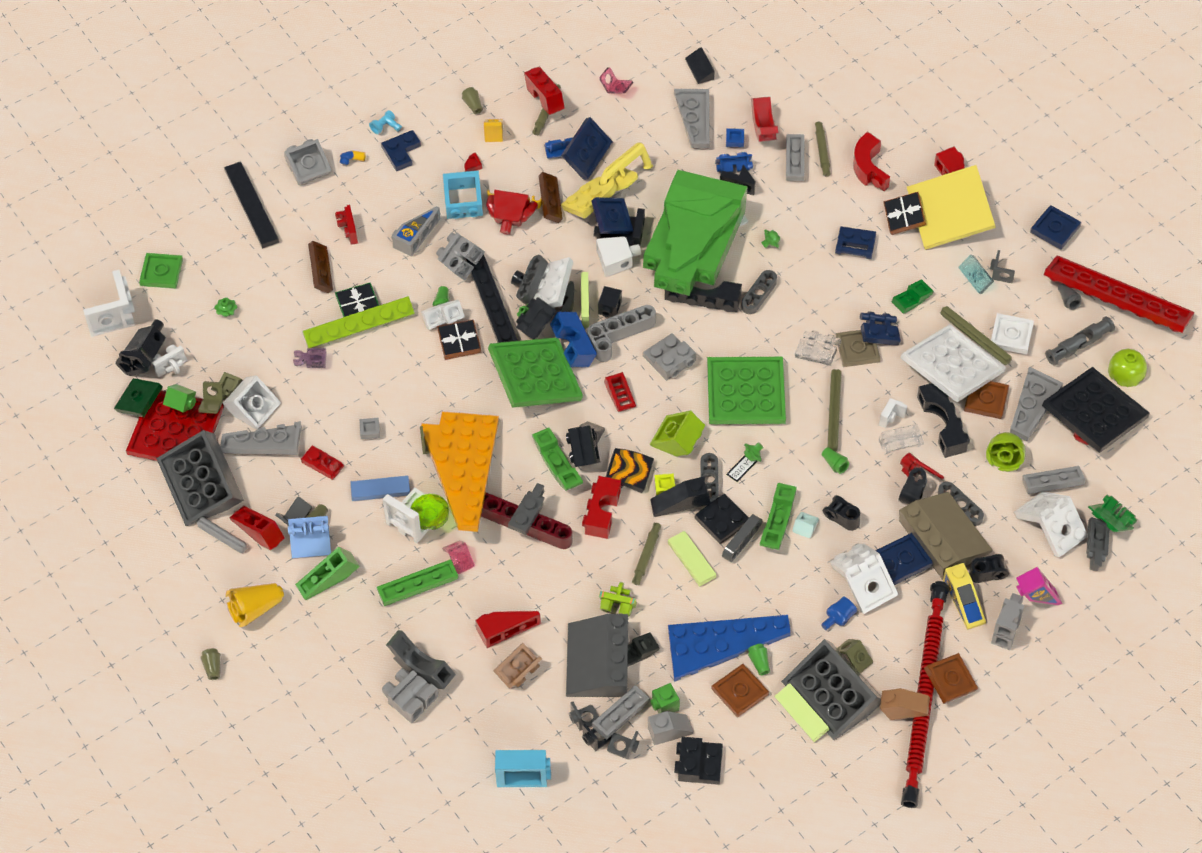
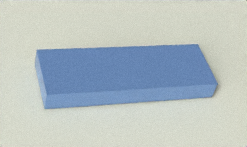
[350,475,410,501]

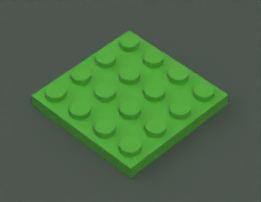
[488,338,583,408]
[707,356,786,424]

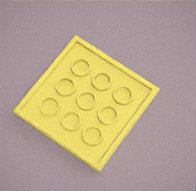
[907,165,996,250]

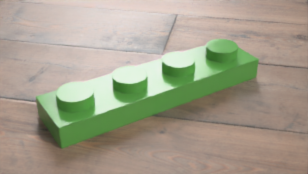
[377,559,458,606]

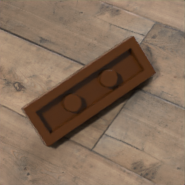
[539,172,563,223]
[308,241,333,294]

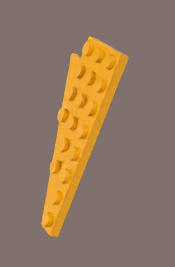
[421,411,499,532]

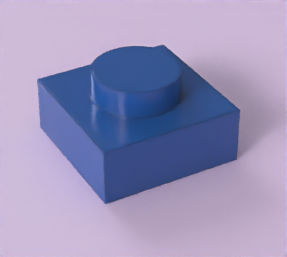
[726,128,744,147]

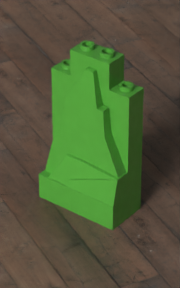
[643,170,747,296]

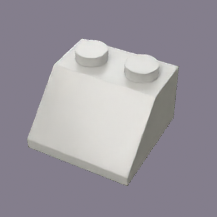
[223,375,281,429]

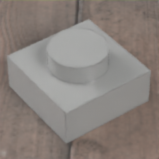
[359,418,380,439]

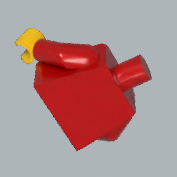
[486,190,542,234]

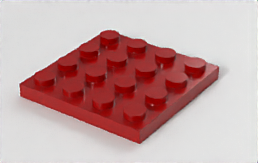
[126,391,224,461]

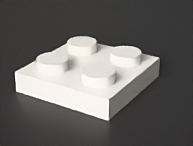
[991,313,1034,355]

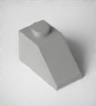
[648,711,693,746]

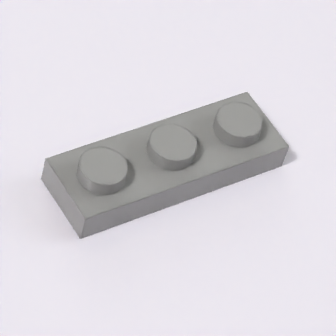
[786,134,804,181]
[1022,466,1085,494]
[592,685,650,740]

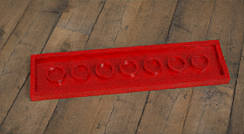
[1044,255,1195,333]

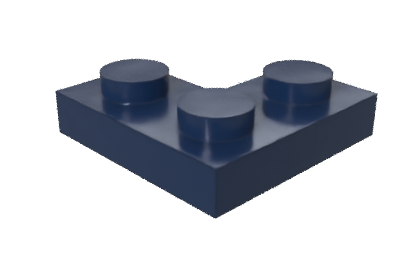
[381,130,421,172]

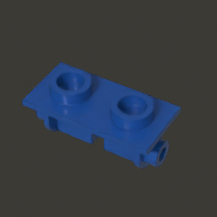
[544,137,573,159]
[715,152,753,173]

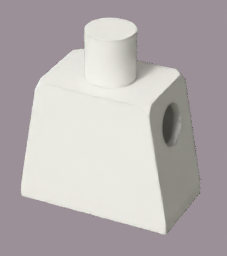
[596,237,641,277]

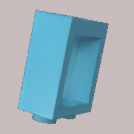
[443,171,483,219]
[495,750,551,787]

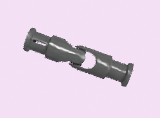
[1045,316,1115,365]

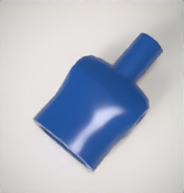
[821,596,857,630]

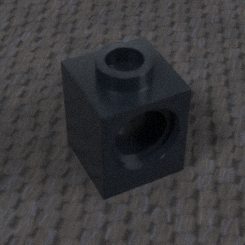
[598,286,622,317]

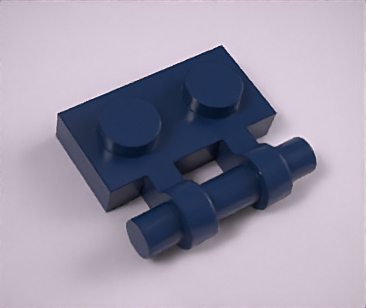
[860,311,901,345]

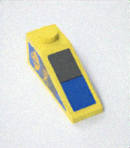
[943,563,986,630]

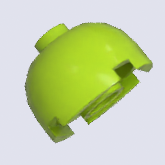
[1108,348,1147,387]
[986,432,1025,472]

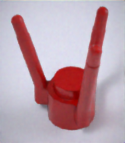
[900,453,944,479]

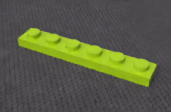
[302,296,415,349]

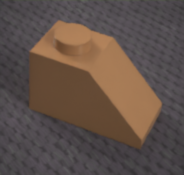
[880,688,930,720]

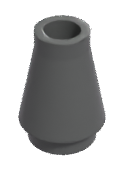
[1058,283,1082,310]

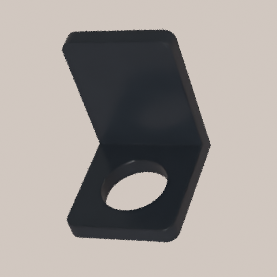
[582,724,613,752]

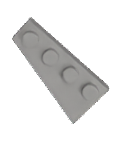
[674,89,709,148]
[1010,367,1063,441]
[220,421,302,455]

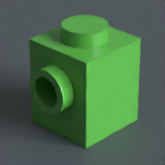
[163,384,196,412]
[650,683,680,714]

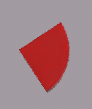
[464,152,482,172]

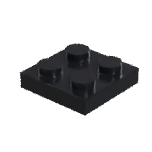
[695,493,749,544]

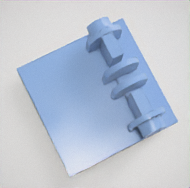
[288,516,331,558]

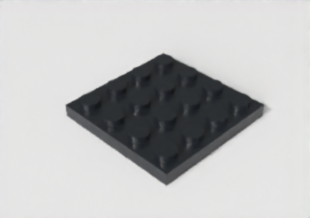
[1042,367,1150,453]

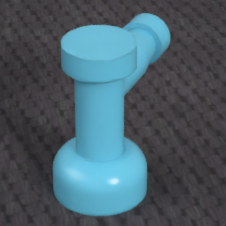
[369,110,402,134]

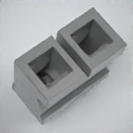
[436,232,485,280]
[991,593,1025,650]
[382,668,438,724]

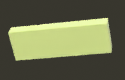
[581,272,589,328]
[668,531,716,587]
[774,683,829,742]

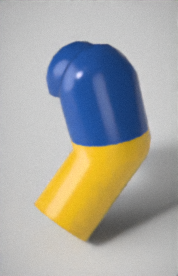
[340,150,366,165]

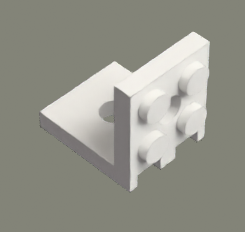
[83,270,135,337]
[382,488,446,543]
[1014,492,1087,557]
[830,543,898,614]

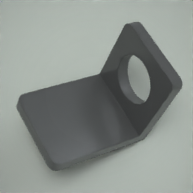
[990,250,1015,283]
[275,497,312,526]
[569,702,599,731]
[607,731,640,760]

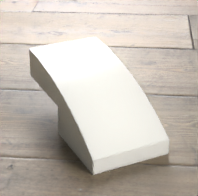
[421,300,465,330]

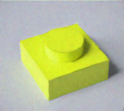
[654,473,675,496]

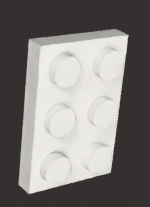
[534,257,573,308]

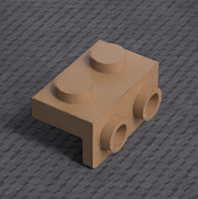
[493,643,542,689]

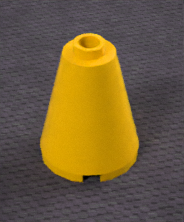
[226,583,284,627]

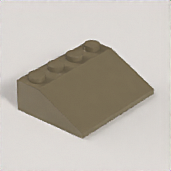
[899,492,993,580]

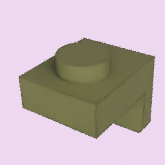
[211,372,243,400]

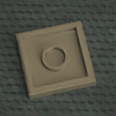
[836,330,880,367]

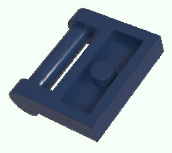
[835,226,876,260]

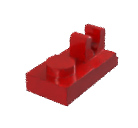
[335,204,358,245]
[301,445,344,480]

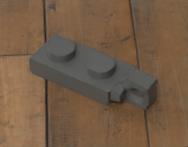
[508,483,545,535]
[1086,517,1109,571]

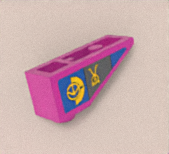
[1016,567,1062,605]

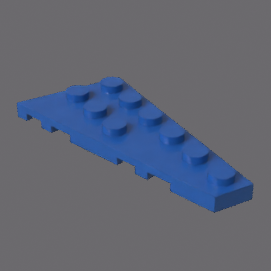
[668,615,790,682]

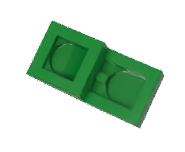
[891,279,934,314]

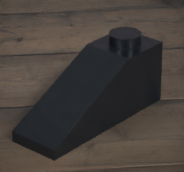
[650,476,711,517]

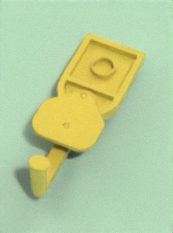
[561,142,653,219]

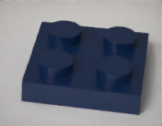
[591,197,634,234]
[1030,205,1082,250]

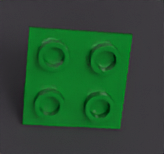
[1088,495,1137,532]

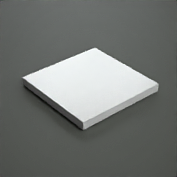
[901,324,1006,402]

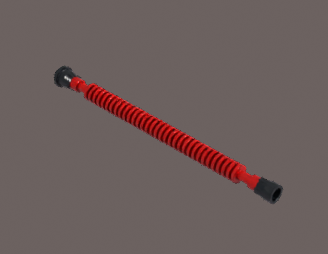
[901,581,950,808]

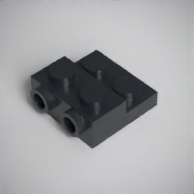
[674,737,723,785]

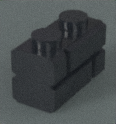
[516,297,557,340]
[566,424,600,467]

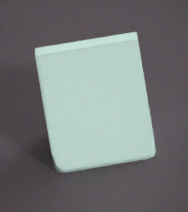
[792,512,819,538]

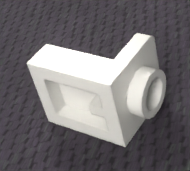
[879,398,907,428]

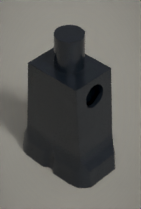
[116,319,166,376]

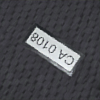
[726,455,758,482]

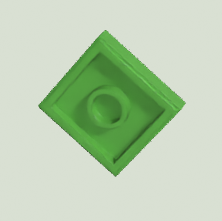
[139,253,183,289]

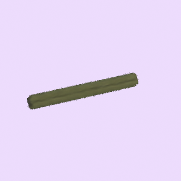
[940,306,1012,365]
[827,369,841,451]

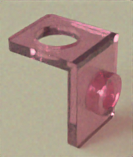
[599,67,633,94]
[442,540,475,574]

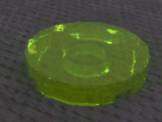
[410,494,449,530]

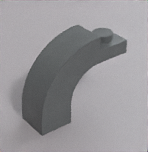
[386,630,456,689]

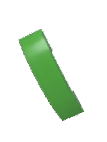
[532,427,583,491]
[760,483,797,550]

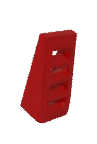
[604,372,636,412]

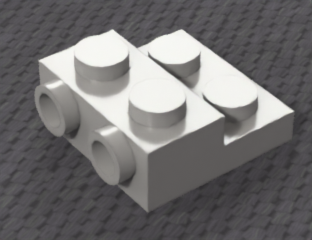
[284,139,332,185]
[643,333,696,381]

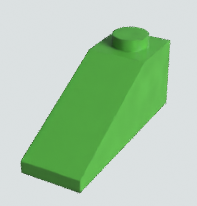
[295,547,360,600]

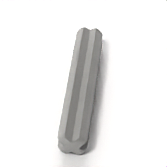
[197,517,247,553]

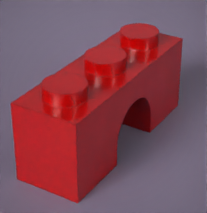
[524,66,565,115]
[582,476,621,539]

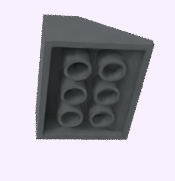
[156,430,244,526]
[566,614,628,697]
[781,639,881,740]

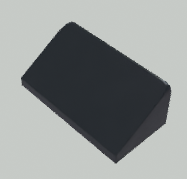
[685,47,714,84]

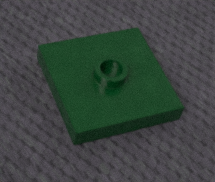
[114,378,163,417]

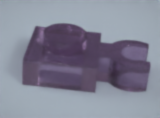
[293,348,327,368]

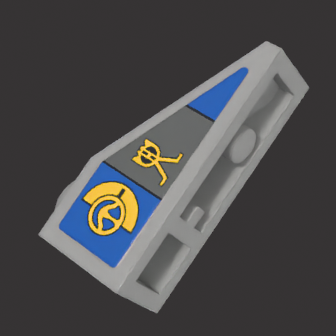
[391,206,441,257]

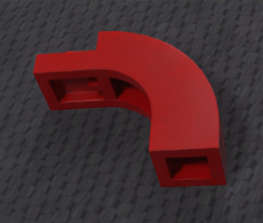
[751,97,778,142]
[853,131,890,192]

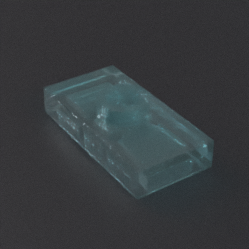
[958,254,994,294]

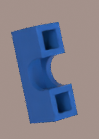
[550,312,597,367]

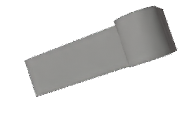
[587,305,656,362]

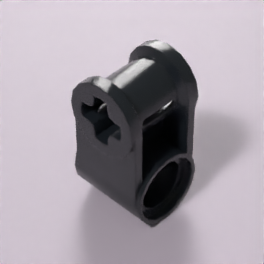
[899,468,927,504]
[822,495,860,531]
[969,554,1009,583]

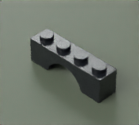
[665,281,742,312]
[917,383,970,458]

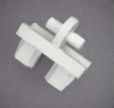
[152,344,188,378]

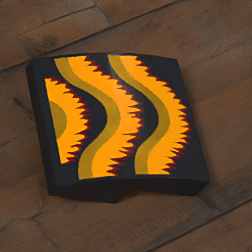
[605,448,654,493]

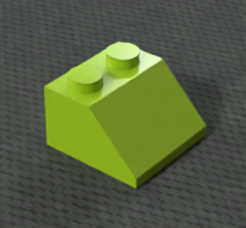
[650,410,705,457]

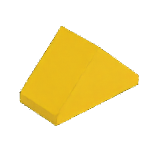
[484,119,503,142]

